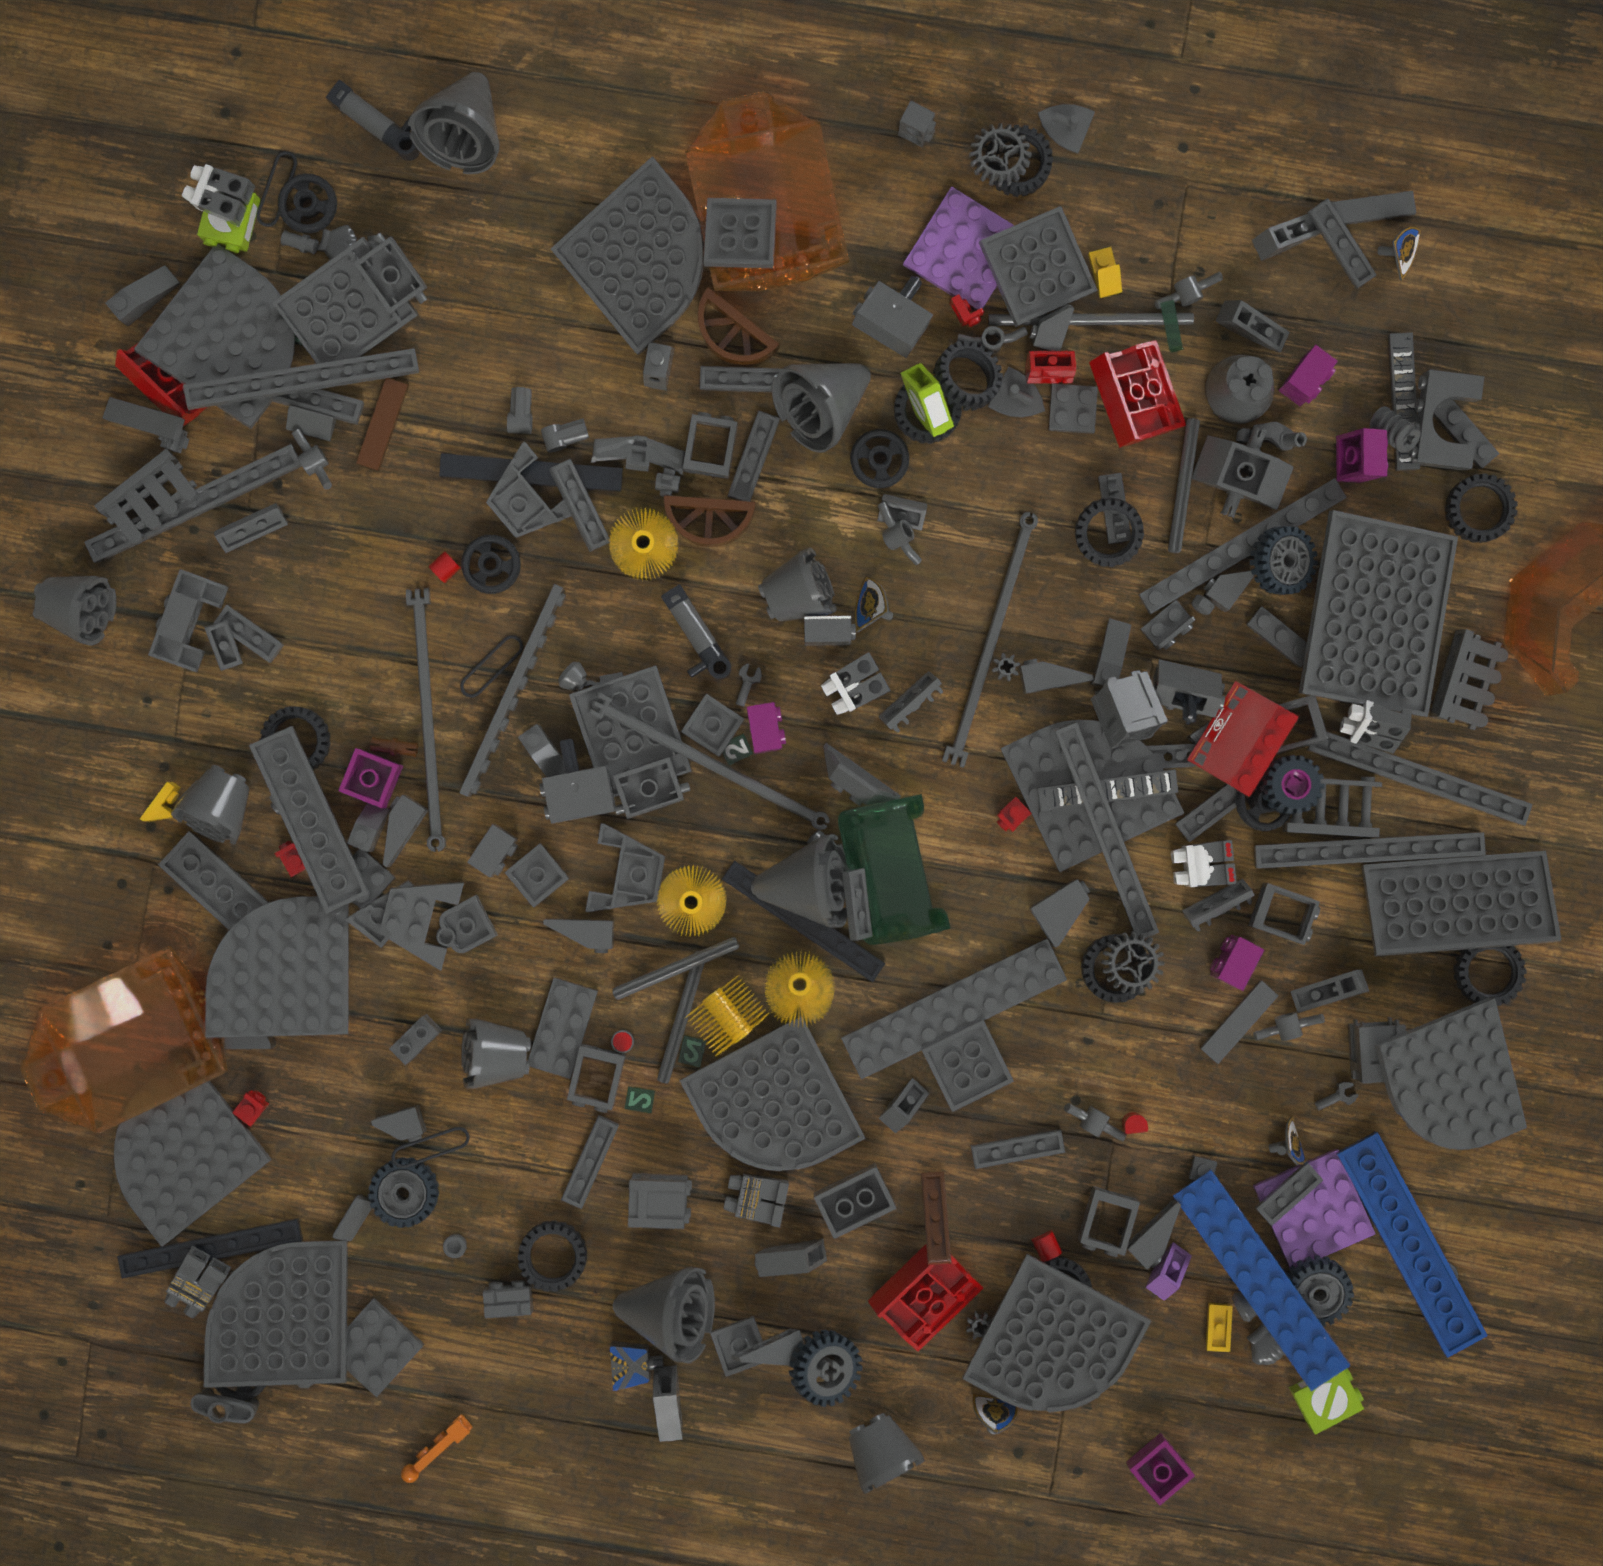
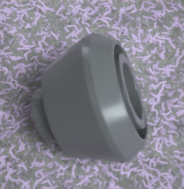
[558,662,588,691]
[1232,1292,1257,1322]

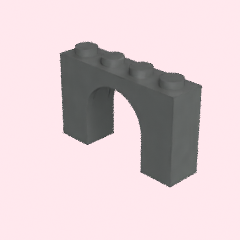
[1409,370,1485,471]

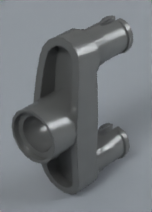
[190,1388,259,1423]

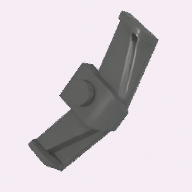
[591,435,685,475]

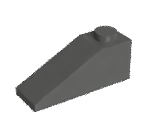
[1252,214,1320,261]
[105,265,180,326]
[1216,300,1289,353]
[1090,618,1131,688]
[1019,659,1094,694]
[518,724,566,777]
[383,795,428,867]
[543,919,614,953]
[1290,969,1369,1013]
[1127,1198,1181,1269]
[731,1329,805,1367]

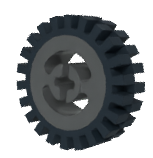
[789,1330,862,1407]

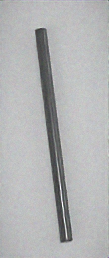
[988,313,1194,326]

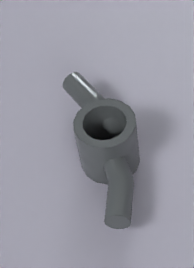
[1154,272,1223,309]
[957,326,1028,354]
[292,429,332,490]
[878,502,922,565]
[1253,1012,1325,1041]
[1064,1103,1127,1142]

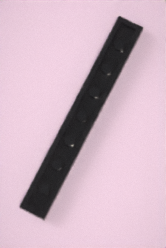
[439,453,623,492]
[722,861,886,982]
[117,1218,303,1279]

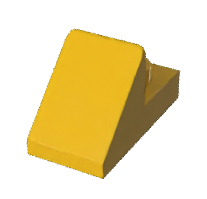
[1088,247,1122,298]
[140,782,181,822]

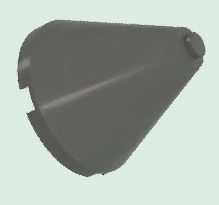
[408,72,500,174]
[772,363,871,453]
[751,834,848,928]
[613,1267,715,1363]

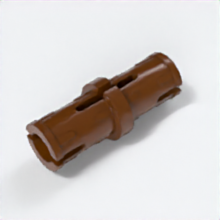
[370,737,419,757]

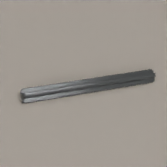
[1168,418,1200,553]
[612,937,739,1000]
[657,951,705,1083]

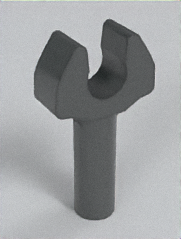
[736,663,762,707]
[1314,1081,1359,1111]

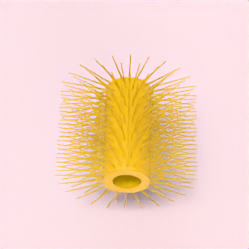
[608,507,679,580]
[657,864,727,937]
[765,952,834,1027]
[685,975,769,1056]

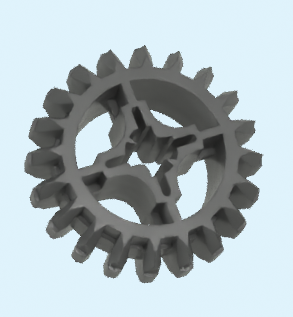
[969,123,1031,187]
[1101,931,1165,994]

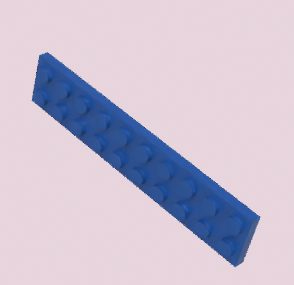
[1337,1131,1488,1358]
[1173,1169,1350,1391]

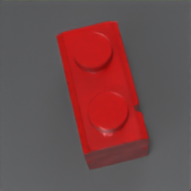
[1025,351,1076,384]

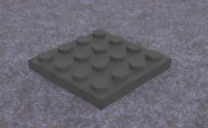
[978,206,1098,327]

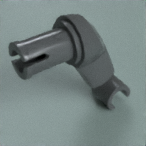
[1236,422,1307,450]

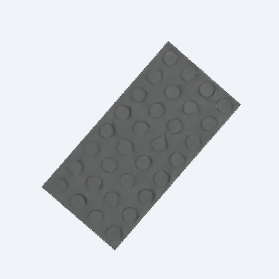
[1361,851,1562,956]

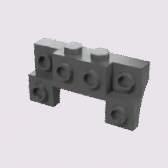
[148,569,229,673]

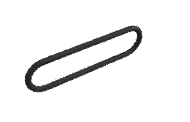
[256,151,297,227]
[460,635,523,698]
[391,1126,470,1168]

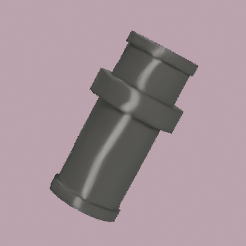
[281,230,319,254]

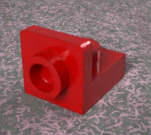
[950,294,984,328]
[995,797,1032,832]
[274,840,306,877]
[233,1090,269,1127]

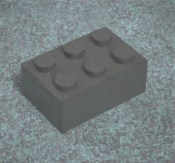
[814,1163,896,1239]

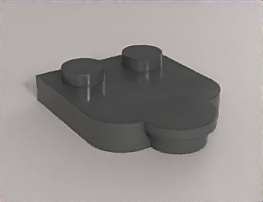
[436,895,498,953]

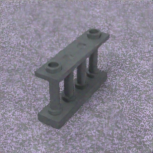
[1282,777,1382,837]

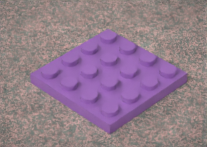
[903,187,1014,311]
[1253,1149,1375,1268]

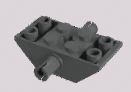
[1192,426,1294,518]

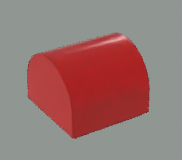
[428,551,461,583]
[1122,1112,1149,1134]
[1031,1230,1062,1262]

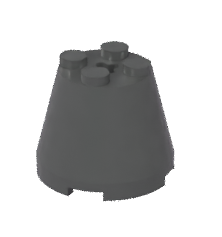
[1205,355,1275,424]
[758,548,837,622]
[33,576,116,645]
[171,765,250,845]
[461,1019,531,1089]
[848,1413,925,1495]

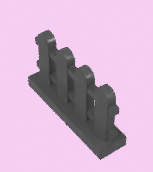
[94,448,197,545]
[1429,629,1508,730]

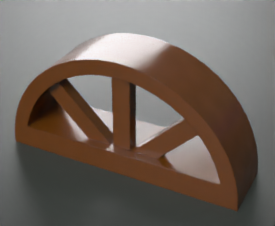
[698,287,779,366]
[664,495,756,547]

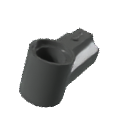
[507,387,533,434]
[541,419,589,453]

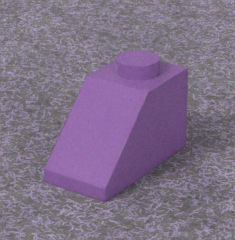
[1146,1242,1192,1301]

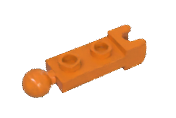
[401,1414,473,1483]

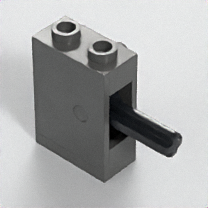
[852,276,933,358]
[1153,659,1225,725]
[539,739,616,824]

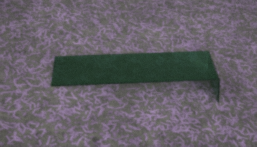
[1160,300,1184,353]

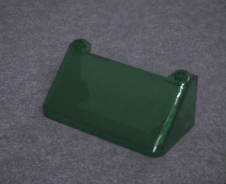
[838,794,951,945]

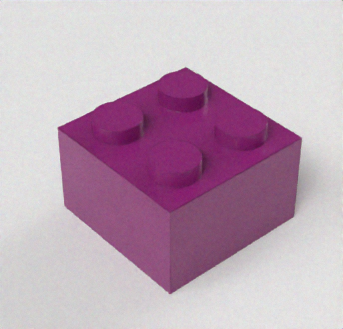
[1278,345,1338,407]
[1336,428,1388,483]
[747,702,786,754]
[339,748,403,808]
[1210,935,1264,991]
[1126,1433,1195,1506]

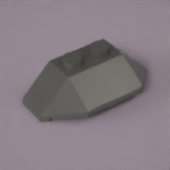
[823,743,901,806]

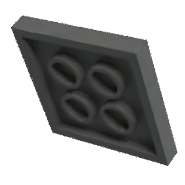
[704,198,777,268]
[922,1019,1014,1112]
[347,1298,424,1397]

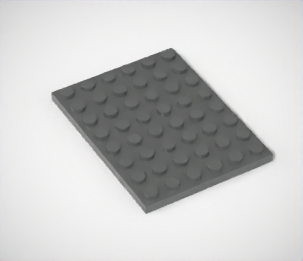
[1299,510,1458,717]

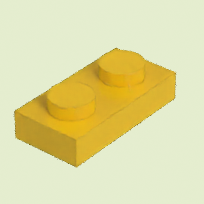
[1205,1303,1233,1352]

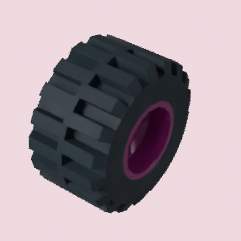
[1260,755,1324,814]

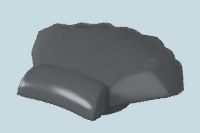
[317,225,357,260]
[1246,1323,1285,1365]

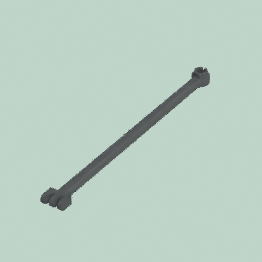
[942,512,1038,768]
[406,588,446,852]
[587,692,829,830]

